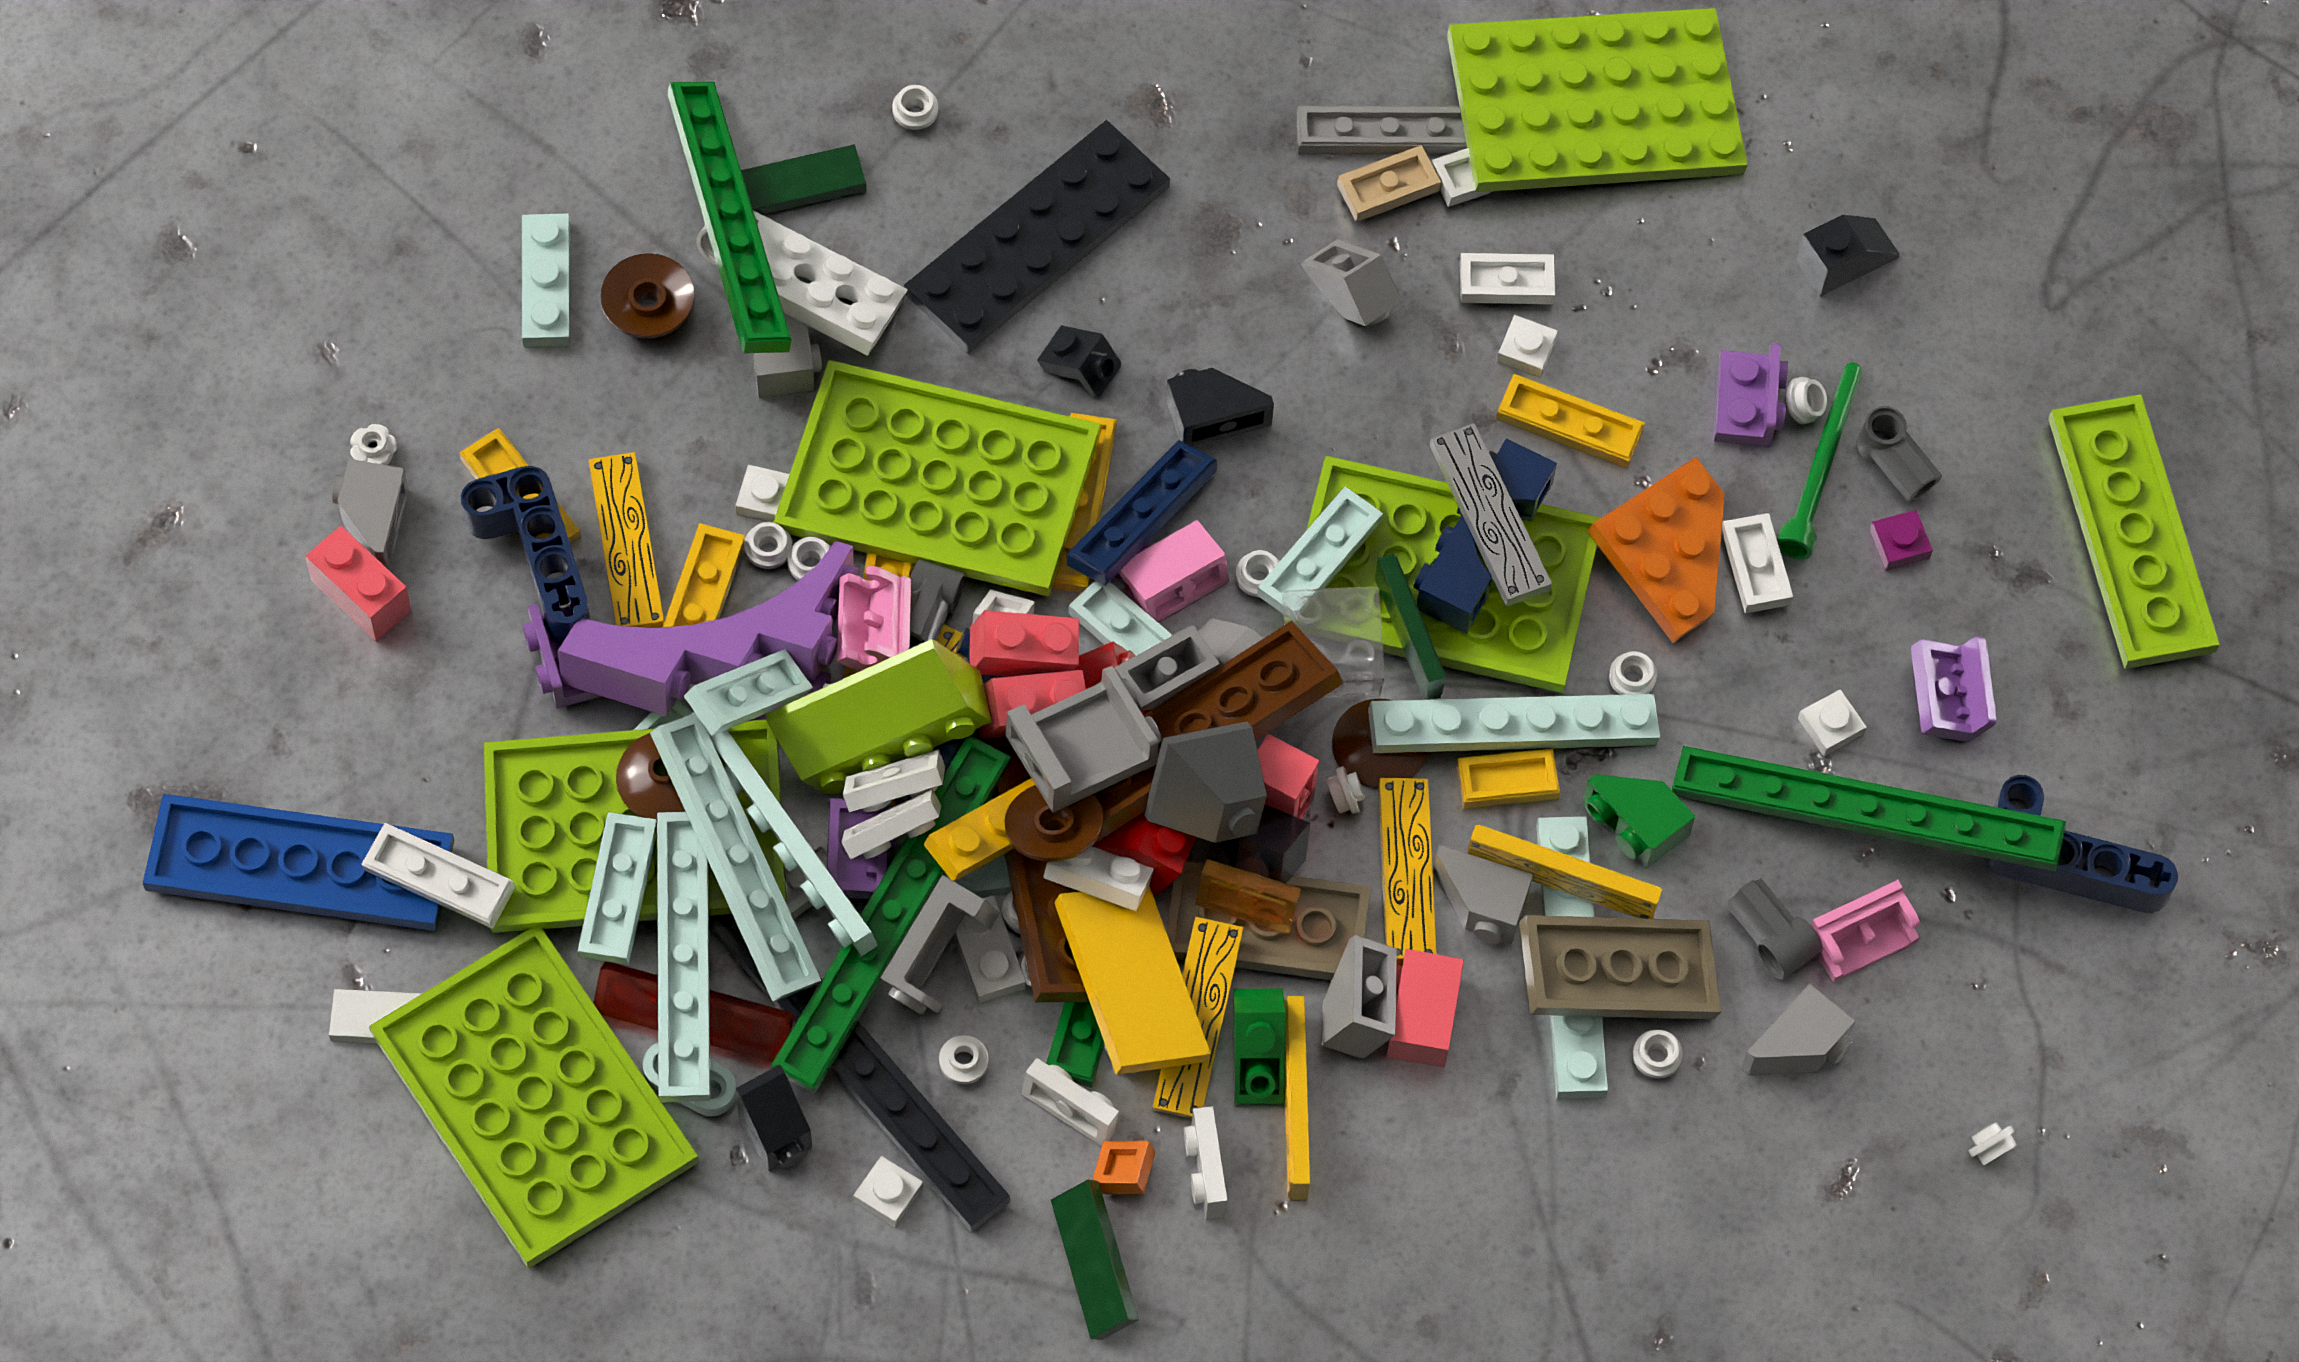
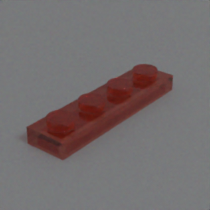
[593,961,795,1063]

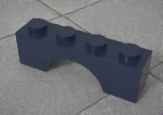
[1413,438,1557,634]

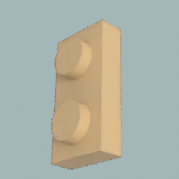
[1337,145,1441,222]

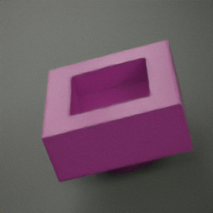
[1870,510,1933,571]

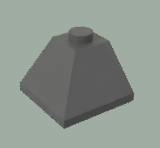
[1144,722,1267,843]

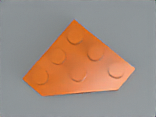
[1587,457,1725,643]

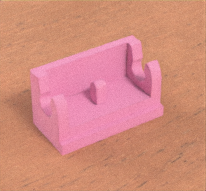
[1119,520,1229,622]
[837,566,911,672]
[1811,880,1921,983]

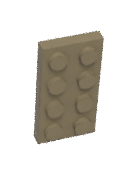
[1166,861,1371,980]
[1519,915,1722,1019]

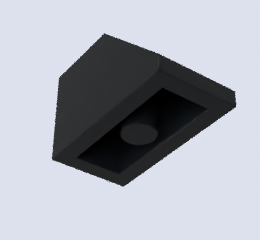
[1796,215,1900,296]
[1165,368,1274,447]
[1221,804,1311,892]
[736,1064,812,1171]

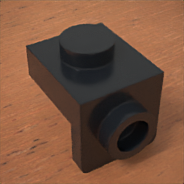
[1037,325,1121,397]

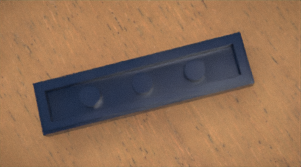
[1066,440,1217,586]

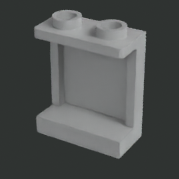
[1006,666,1162,813]
[881,875,1000,1015]

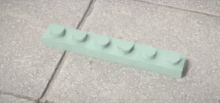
[1368,694,1660,753]
[691,712,878,957]
[650,713,821,1002]
[657,812,710,1102]
[1536,817,1608,1099]

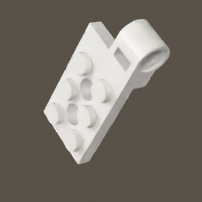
[696,211,908,356]

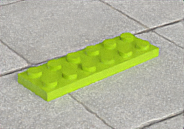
[2048,394,2220,669]

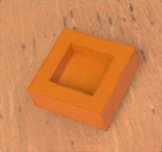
[1092,1141,1155,1194]

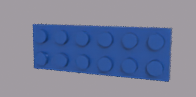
[143,794,455,931]

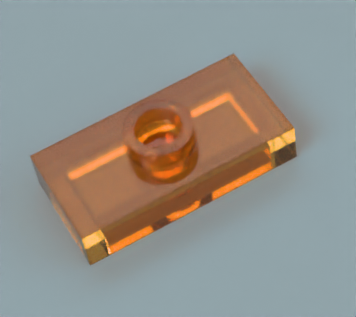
[1195,859,1301,934]

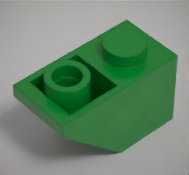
[1583,774,1696,869]
[1232,988,1286,1104]

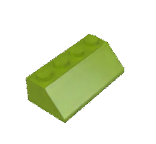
[766,639,992,795]

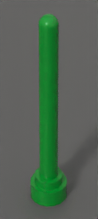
[1777,362,1862,560]

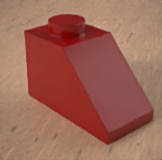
[1092,812,1196,895]

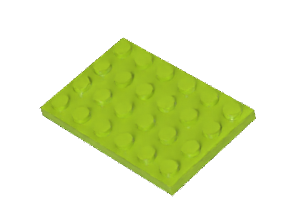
[1447,8,1748,192]
[773,360,1101,596]
[1283,455,1602,693]
[483,720,787,933]
[369,927,699,1269]

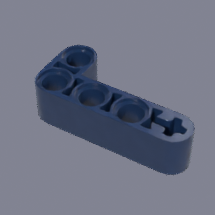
[461,466,591,645]
[1984,775,2178,913]

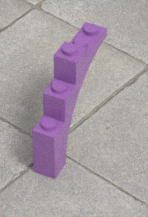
[558,541,859,716]

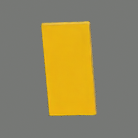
[1054,886,1211,1075]

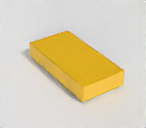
[1456,749,1560,809]

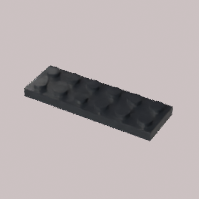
[904,119,1170,354]

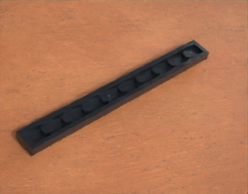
[709,914,1010,1233]

